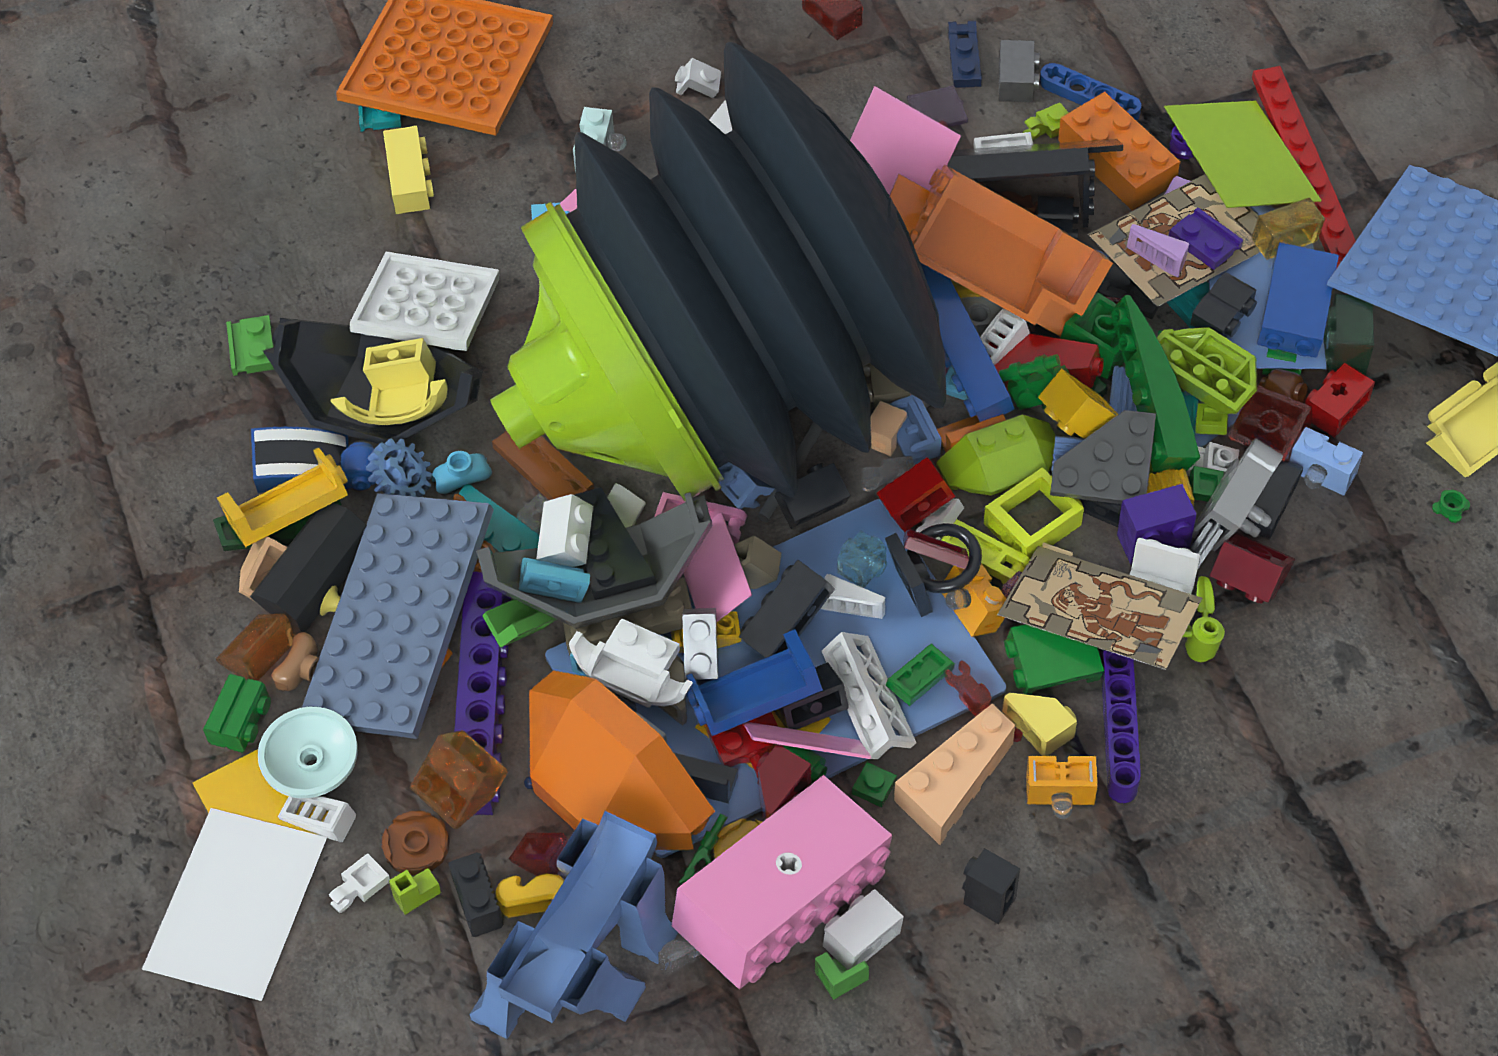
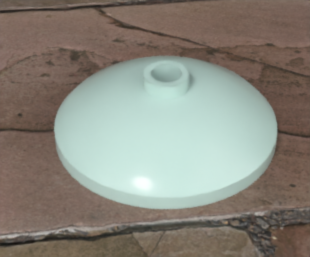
[258,707,358,798]

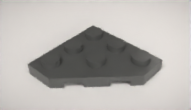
[1050,410,1156,504]

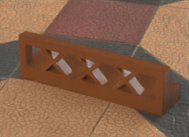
[492,431,594,500]

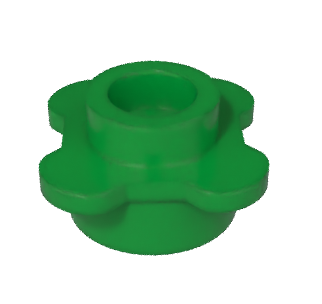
[1432,490,1470,523]

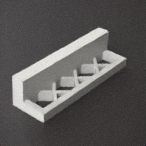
[822,632,916,759]

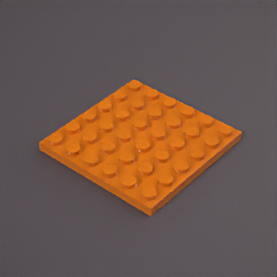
[336,0,553,136]

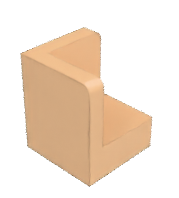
[871,401,907,457]

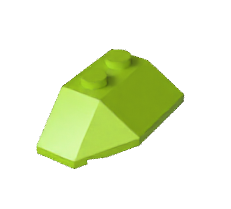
[1157,328,1257,414]
[936,414,1056,496]

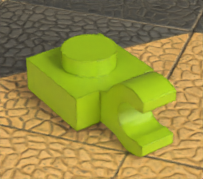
[1023,102,1069,140]

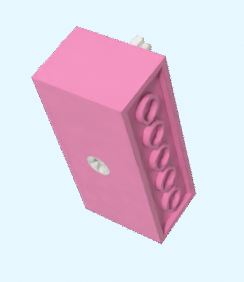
[671,775,892,990]

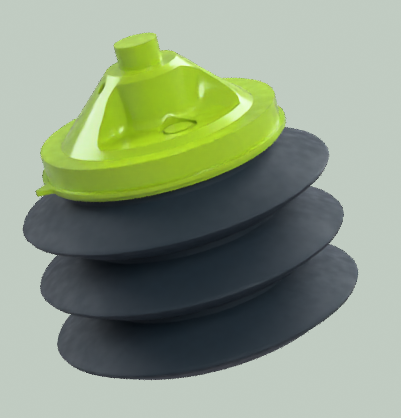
[490,42,946,502]

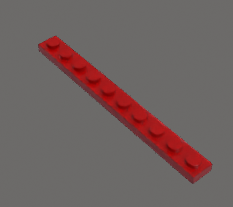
[1252,66,1356,295]

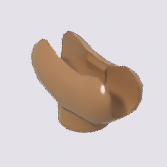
[271,632,319,691]

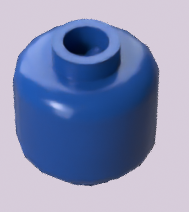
[341,442,376,490]

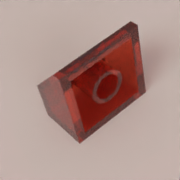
[1228,385,1312,462]

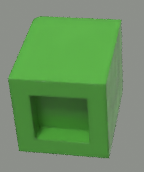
[815,952,869,1000]

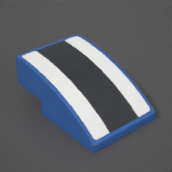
[251,426,352,493]

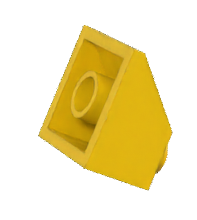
[1038,368,1119,439]

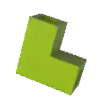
[389,868,441,915]

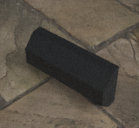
[250,503,367,635]

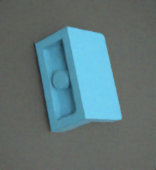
[519,558,590,603]

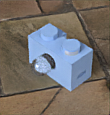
[1289,427,1363,495]

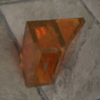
[409,730,508,829]

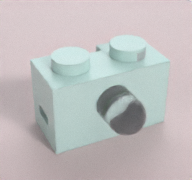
[573,107,627,173]

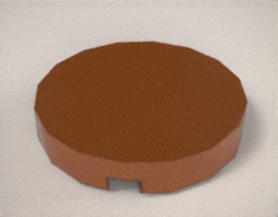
[382,811,450,875]

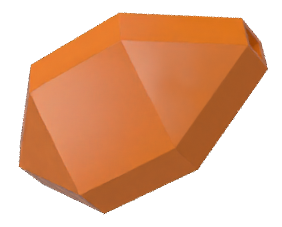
[529,670,715,850]

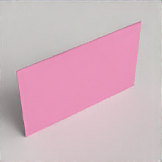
[850,86,961,195]

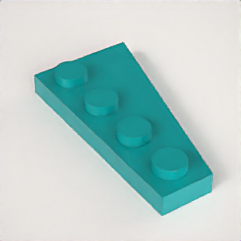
[459,484,539,552]

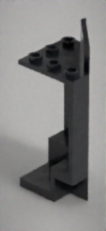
[947,139,1123,228]

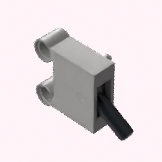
[1189,438,1283,569]

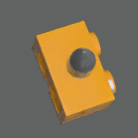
[942,563,1006,637]
[1026,756,1098,819]

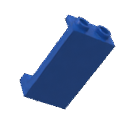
[1257,242,1339,358]
[686,629,823,736]

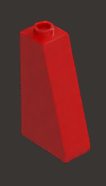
[989,333,1104,393]

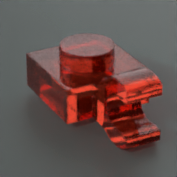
[945,660,991,717]

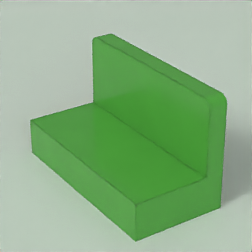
[483,599,557,648]

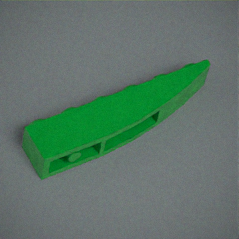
[1111,295,1200,472]

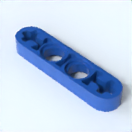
[1040,63,1141,121]

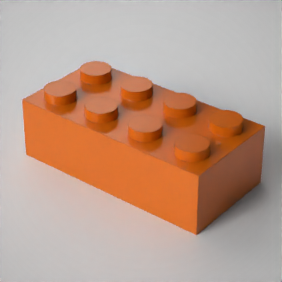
[1058,92,1180,211]

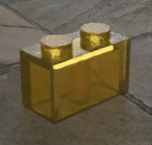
[1251,197,1325,260]

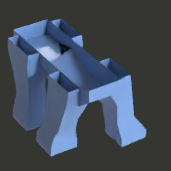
[469,811,678,1039]

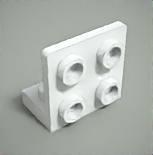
[1130,538,1200,594]

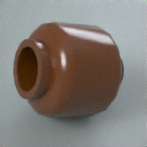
[1259,369,1307,412]

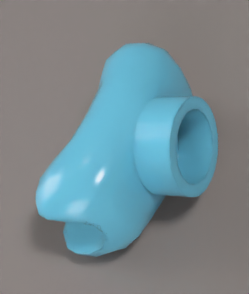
[431,451,492,494]

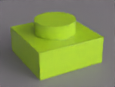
[1196,403,1229,435]

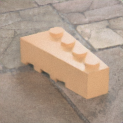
[894,704,1015,845]

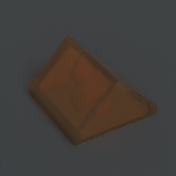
[216,614,294,681]

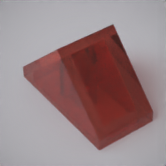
[508,833,568,876]

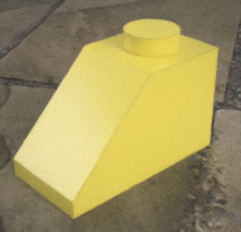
[1002,693,1077,756]

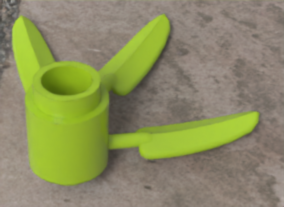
[1183,576,1225,662]

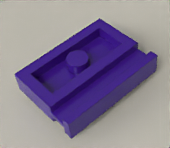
[1168,207,1243,270]

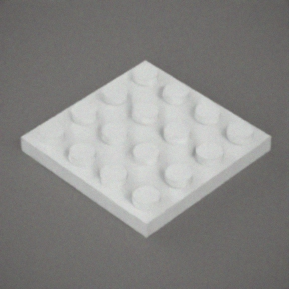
[350,252,499,351]

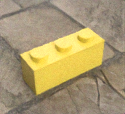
[383,126,434,214]

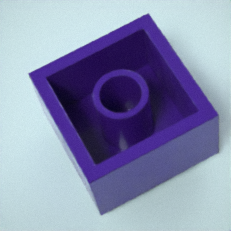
[1117,484,1197,565]

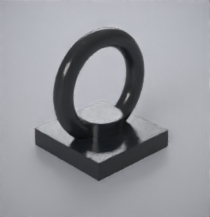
[885,523,982,617]

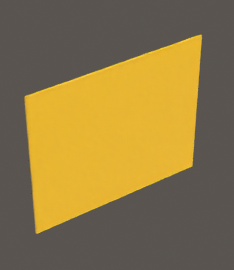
[192,749,328,835]

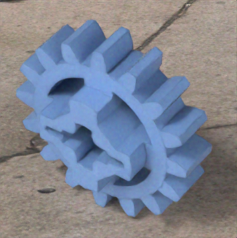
[366,438,432,497]

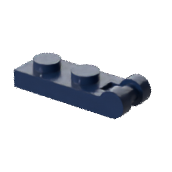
[948,21,982,88]

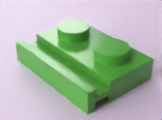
[226,315,274,376]

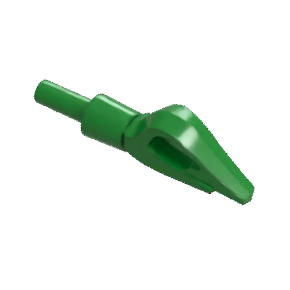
[678,813,728,884]

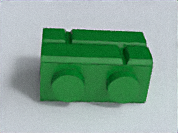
[203,674,271,753]

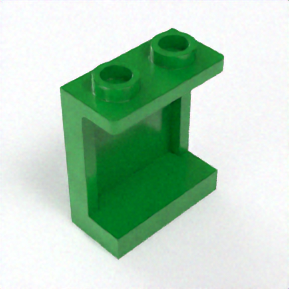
[1004,624,1104,695]

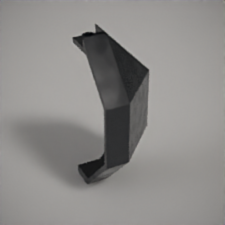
[263,318,483,444]

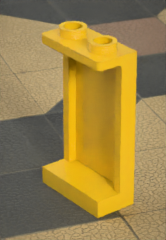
[217,448,348,547]

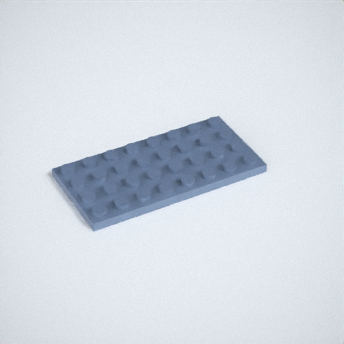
[302,493,494,739]

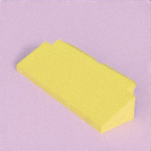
[1426,362,1498,478]

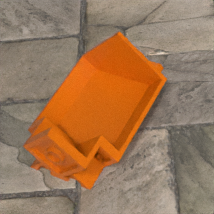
[889,164,1113,337]

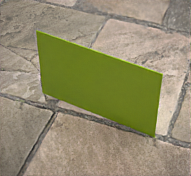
[1164,101,1322,208]

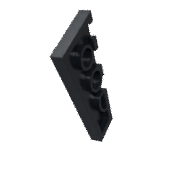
[574,487,657,600]

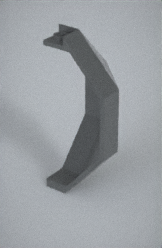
[476,492,713,629]

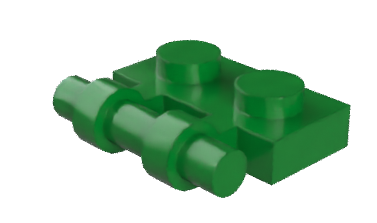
[999,354,1070,410]

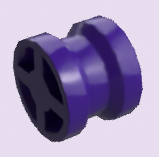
[1169,126,1194,159]

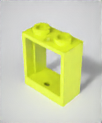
[983,467,1084,559]

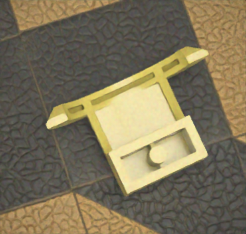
[331,338,448,425]

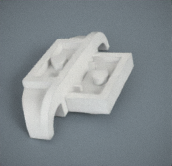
[569,618,693,708]

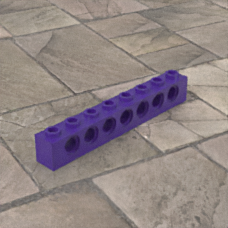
[450,572,512,815]

